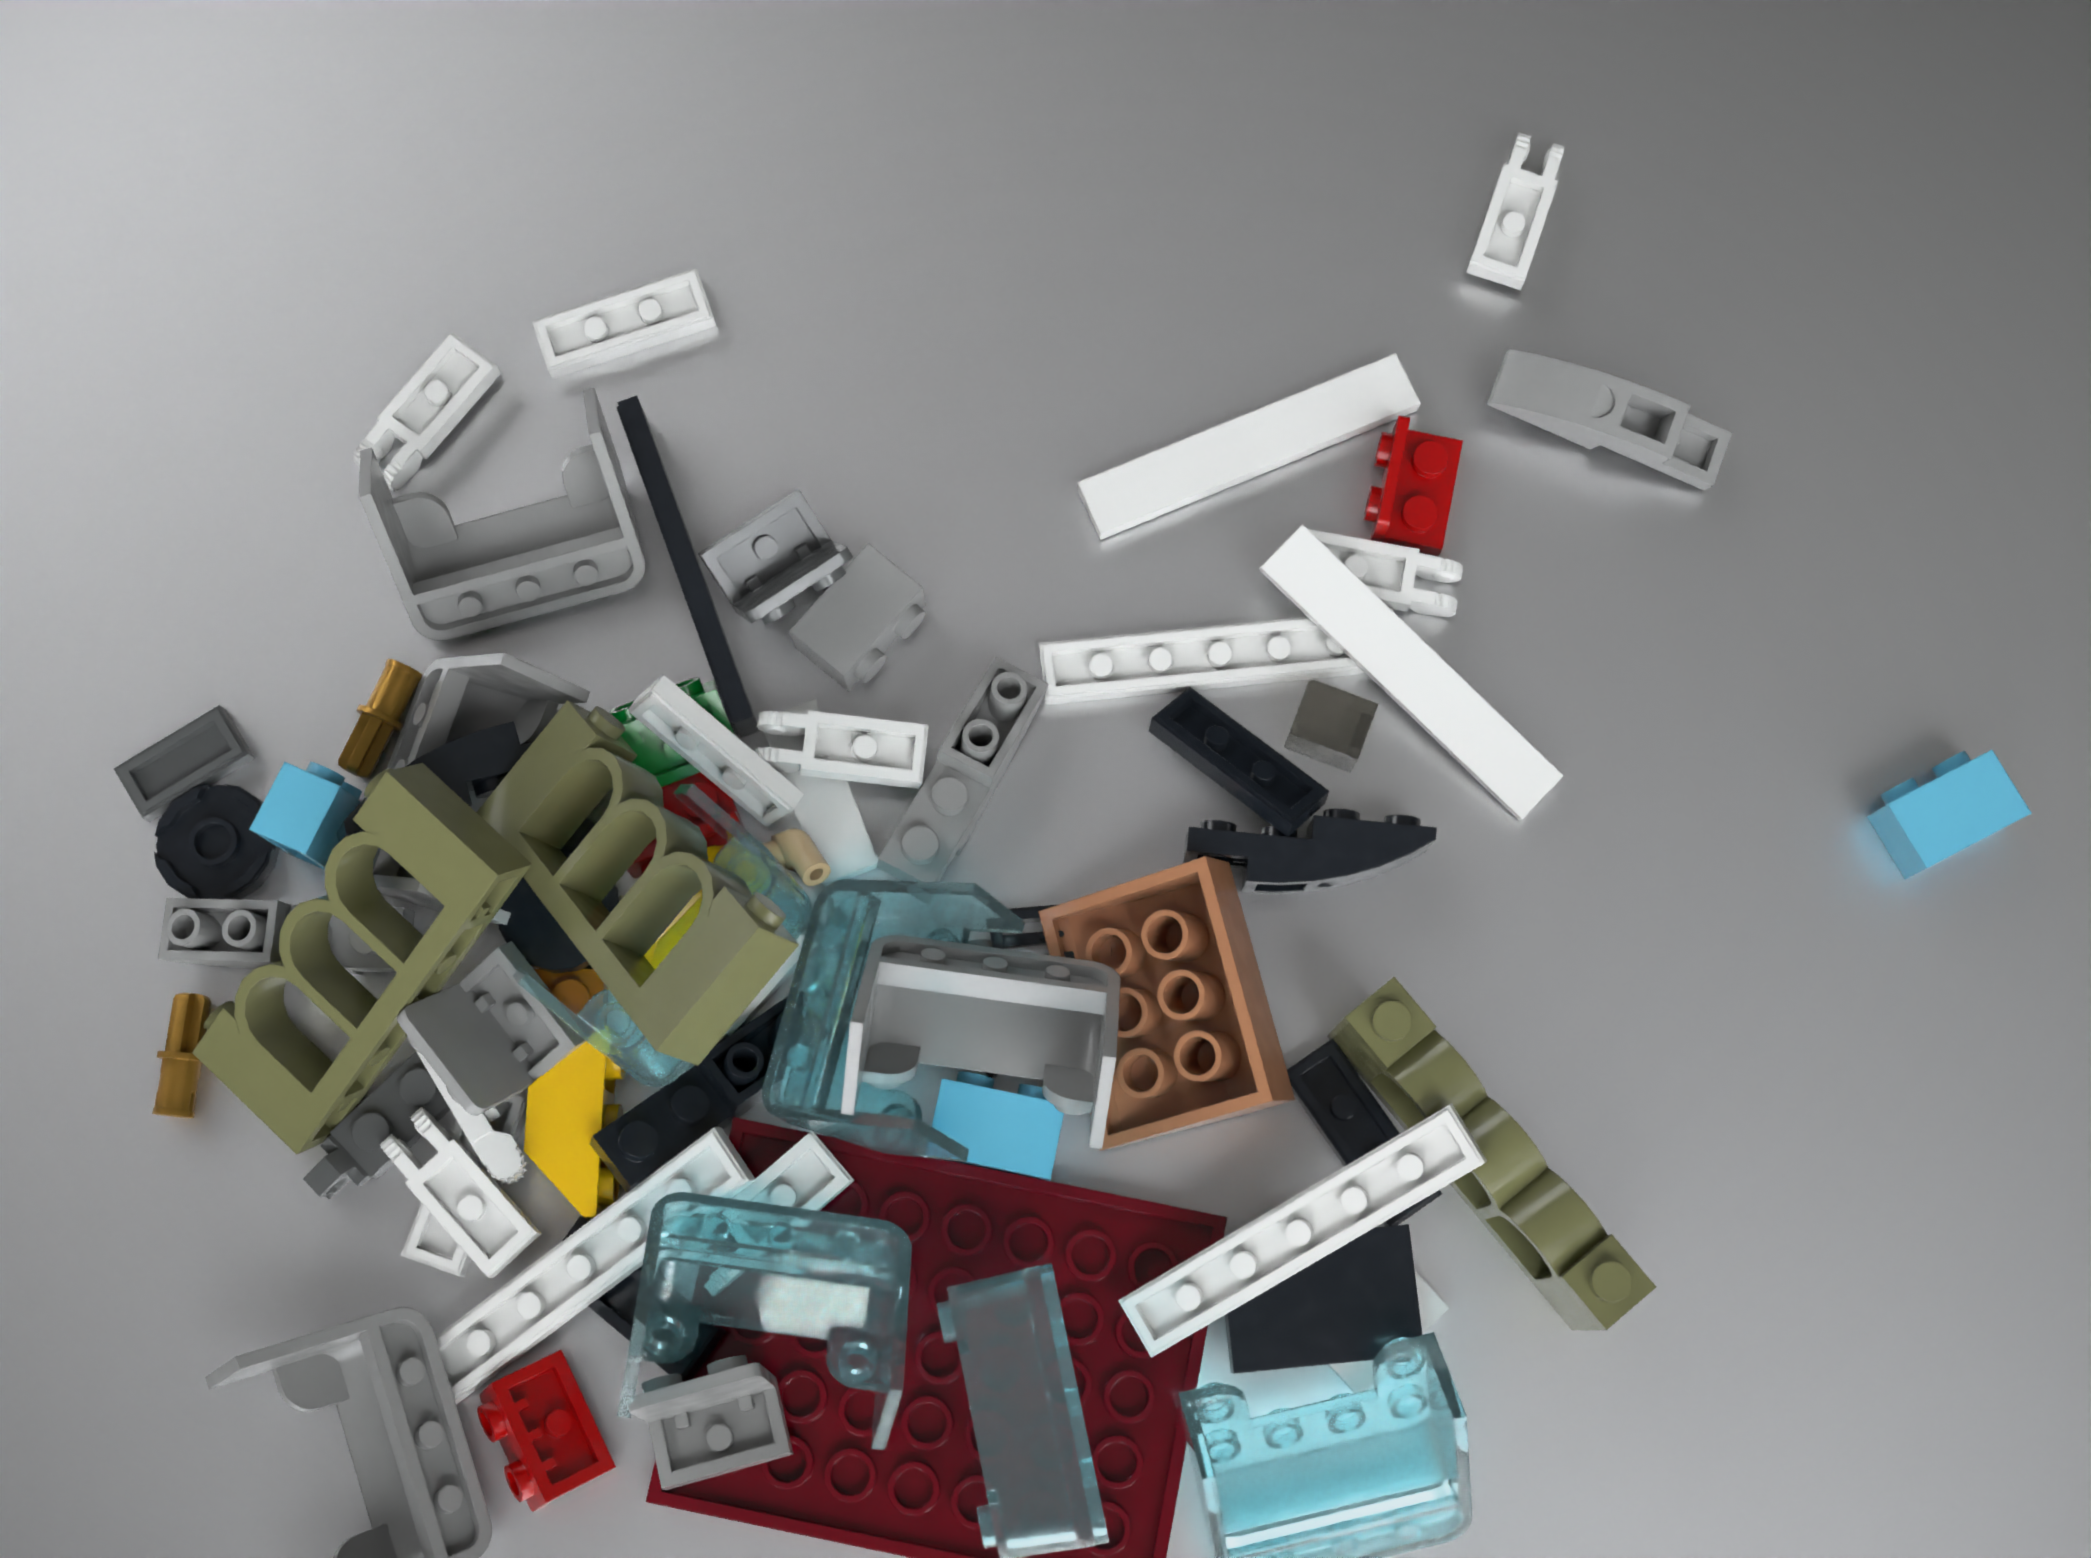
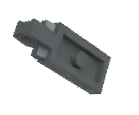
[303,1052,450,1199]

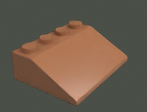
[1038,856,1295,1151]

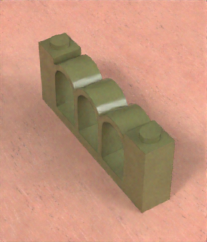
[476,700,799,1066]
[192,763,532,1155]
[1327,977,1656,1330]

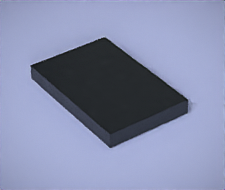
[1225,1224,1425,1374]

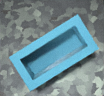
[1867,750,2031,880]
[249,761,362,870]
[926,1071,1064,1181]

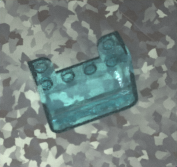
[1179,1332,1473,1558]

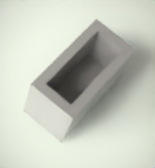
[789,543,926,692]

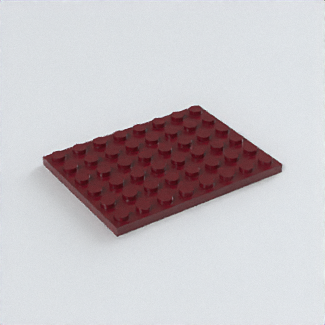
[646,1117,1227,1558]

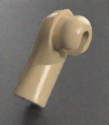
[755,828,831,886]

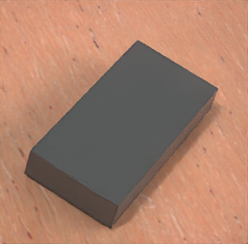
[114,705,255,822]

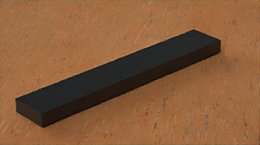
[616,395,760,738]

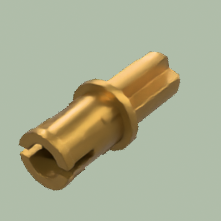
[338,659,422,778]
[152,992,211,1118]

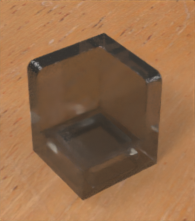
[1284,680,1379,773]

